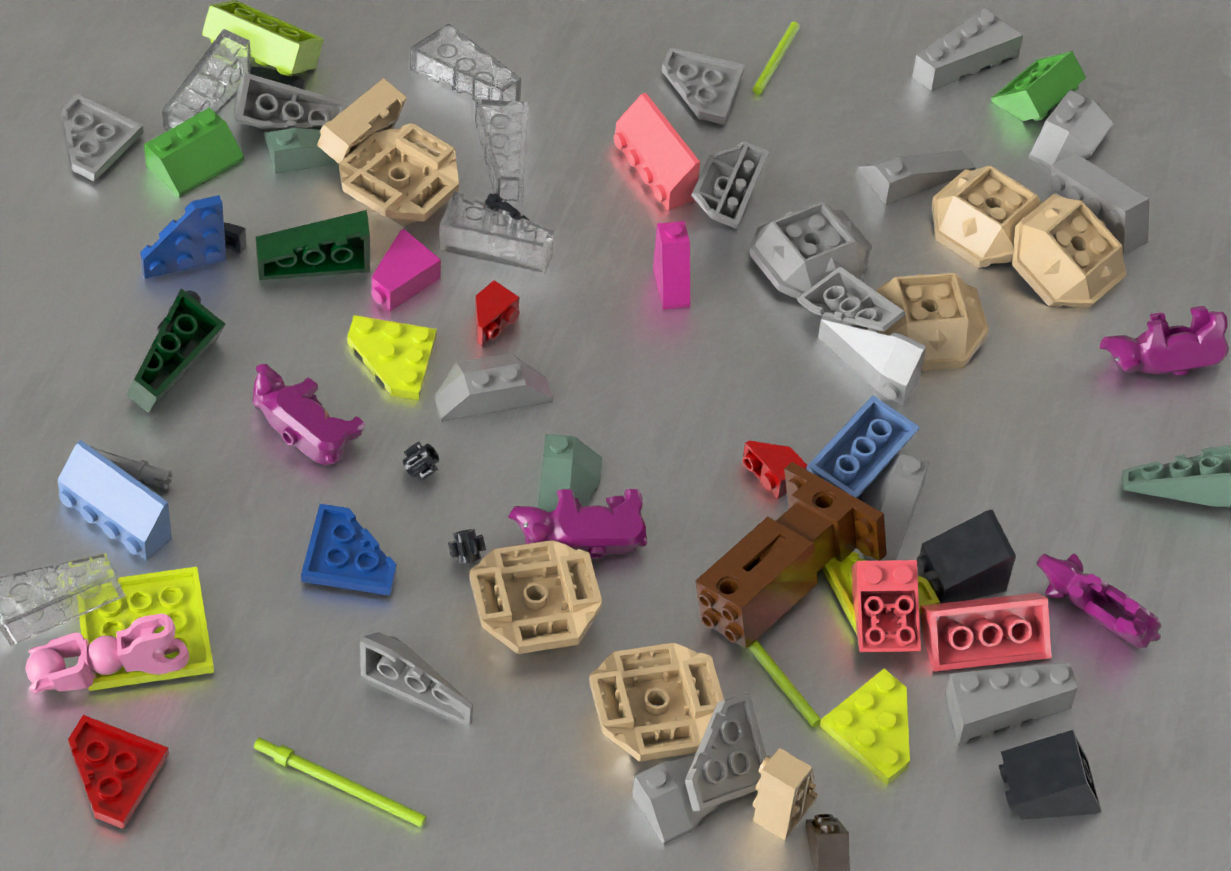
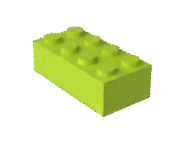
[202,0,324,76]

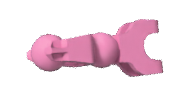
[25,614,190,693]

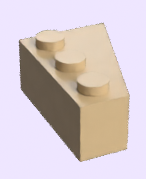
[317,78,407,163]
[752,748,819,840]

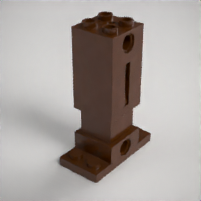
[695,462,887,649]

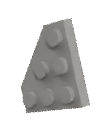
[662,47,745,125]
[61,93,144,182]
[685,693,767,811]

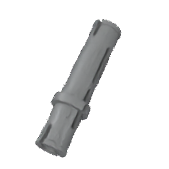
[90,446,173,489]

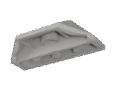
[1029,90,1114,169]
[691,141,769,229]
[435,353,553,422]

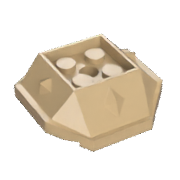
[339,123,459,227]
[932,165,1043,268]
[1012,194,1127,308]
[875,273,989,371]
[469,540,603,654]
[589,643,724,762]

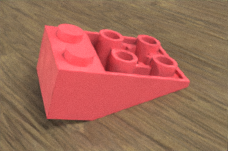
[851,560,921,653]

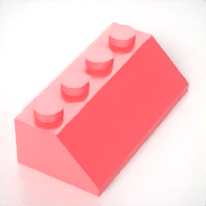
[614,93,700,210]
[920,593,1052,672]

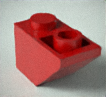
[475,280,520,347]
[742,440,808,499]

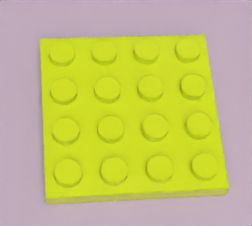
[75,567,214,691]

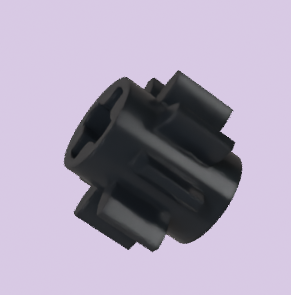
[403,441,439,480]
[448,529,486,564]

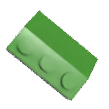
[991,51,1086,121]
[144,107,244,197]

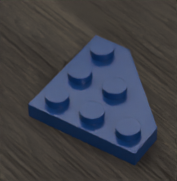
[140,195,226,279]
[301,504,397,596]

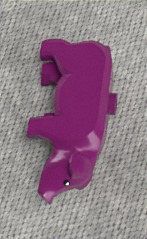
[1099,306,1229,375]
[252,364,365,465]
[508,489,648,559]
[1036,554,1161,649]

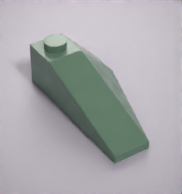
[264,128,339,174]
[538,434,602,512]
[1122,445,1231,508]

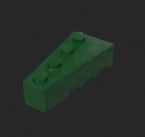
[255,210,370,280]
[126,288,226,413]

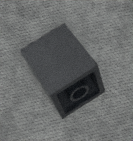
[917,509,1016,603]
[999,730,1102,820]

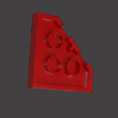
[68,715,169,829]

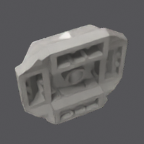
[749,202,872,298]

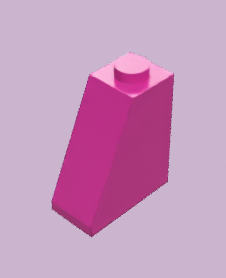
[653,221,691,310]
[371,229,441,311]

